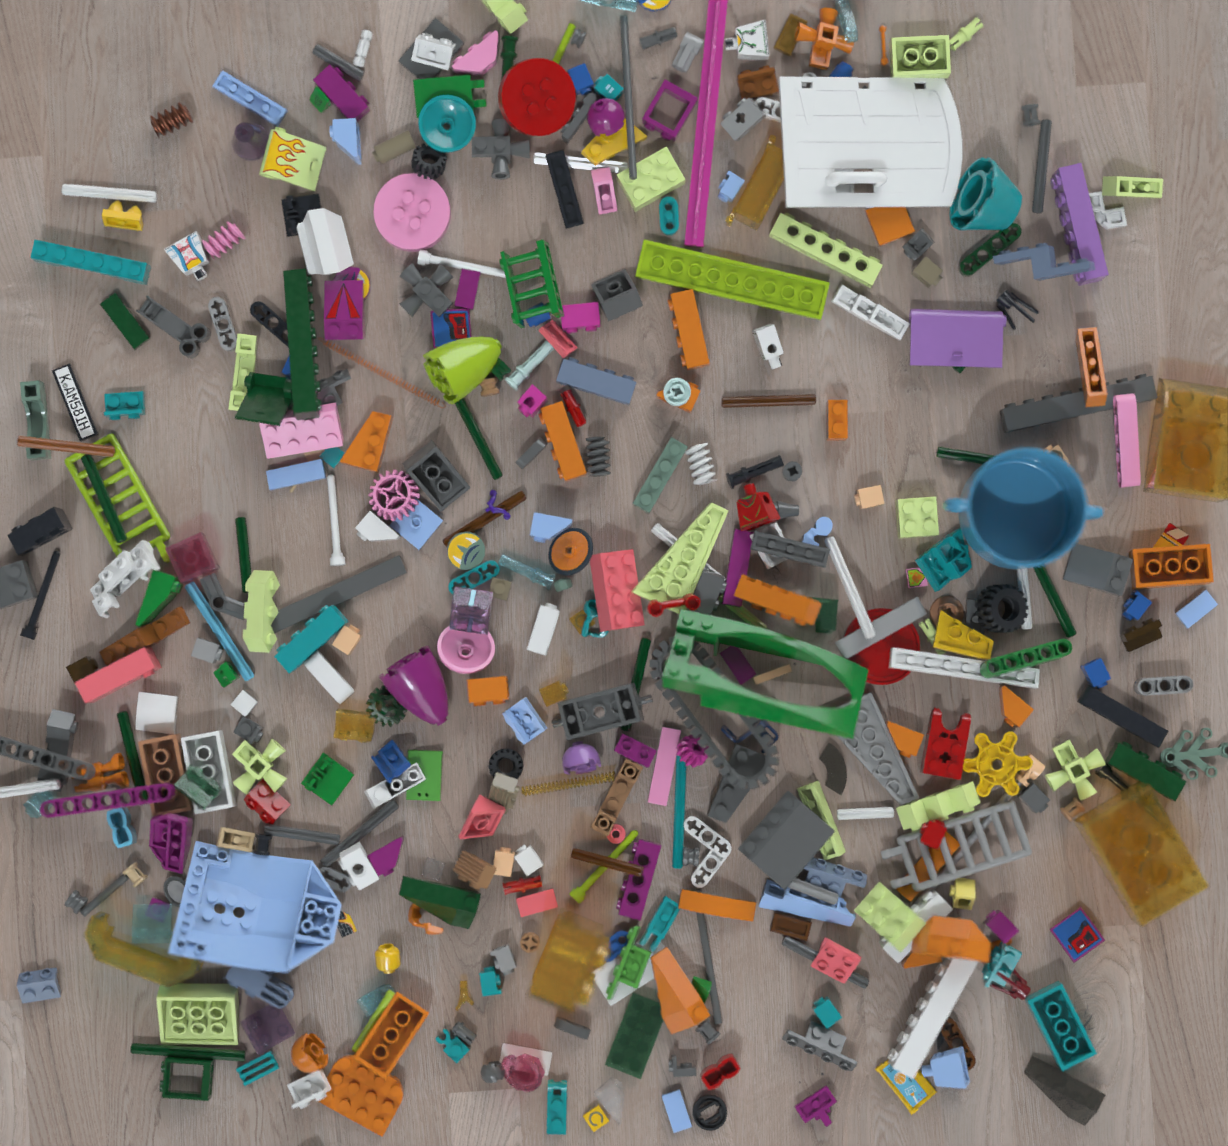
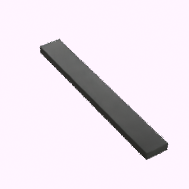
[271,555,407,633]

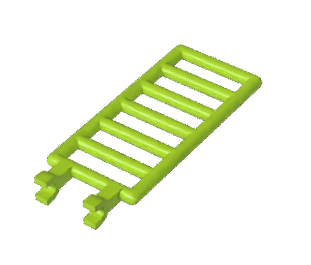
[64,433,174,563]

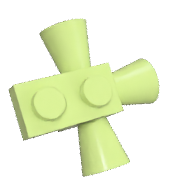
[232,739,287,794]
[1045,740,1106,800]

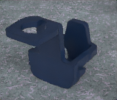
[721,719,779,754]

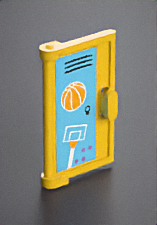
[875,1059,937,1115]

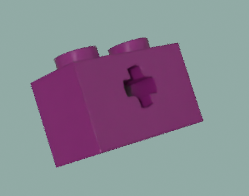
[614,733,657,768]

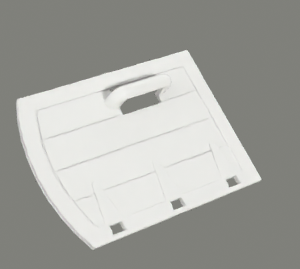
[779,77,962,208]

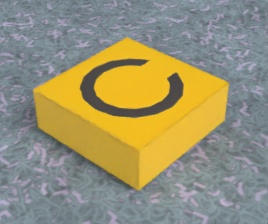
[583,1104,610,1132]

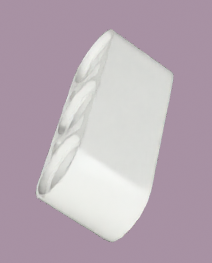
[303,650,355,704]

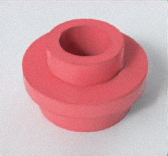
[607,824,626,844]

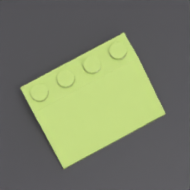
[156,983,239,1045]

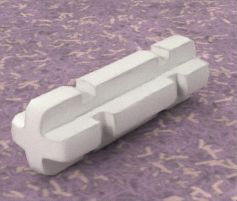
[353,30,372,68]

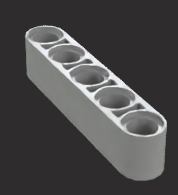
[835,596,927,659]

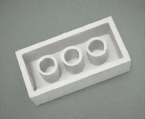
[181,730,237,814]

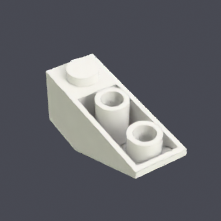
[364,763,426,809]

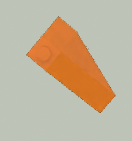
[650,947,710,1034]

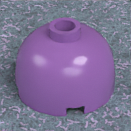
[562,741,601,775]

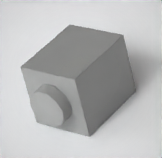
[191,638,223,663]

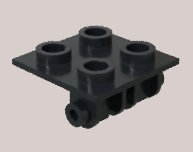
[281,193,321,237]

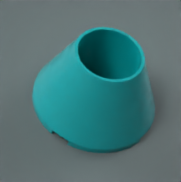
[949,157,1022,230]

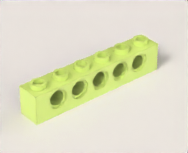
[769,213,883,288]

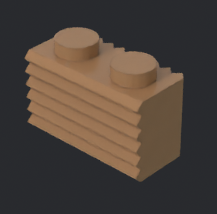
[453,850,497,890]

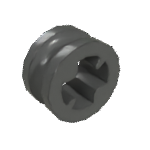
[571,29,587,48]

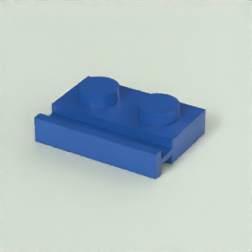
[371,740,411,783]

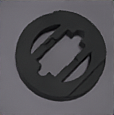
[692,1095,727,1131]

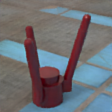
[990,969,1031,1000]

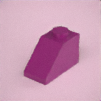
[367,836,404,877]
[984,910,1019,944]

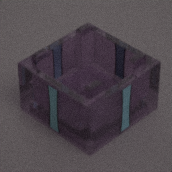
[450,587,493,635]

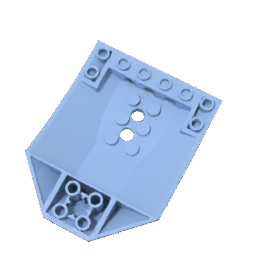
[169,841,342,973]

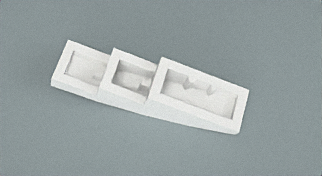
[831,285,910,340]

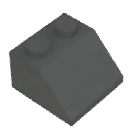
[591,269,643,322]

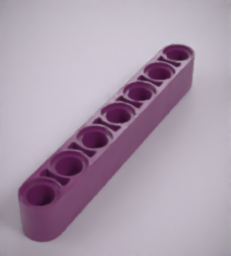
[40,783,176,818]

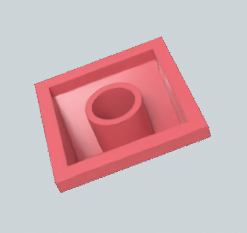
[458,795,506,840]

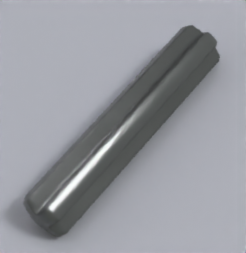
[312,44,364,81]

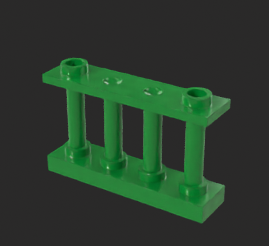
[499,240,564,329]

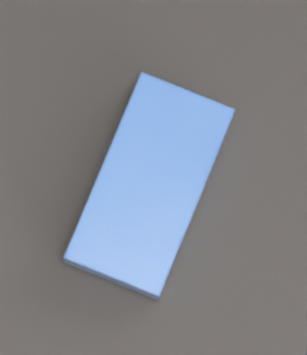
[1175,590,1218,628]
[661,1089,692,1133]

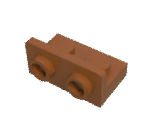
[737,65,779,100]

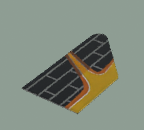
[337,911,357,938]

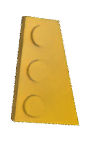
[932,610,994,661]

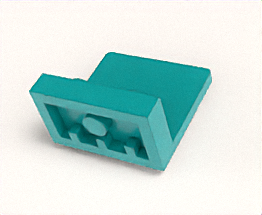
[982,942,1022,988]

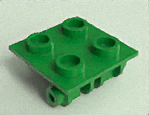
[301,752,354,806]

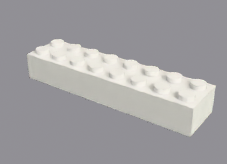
[887,958,978,1079]

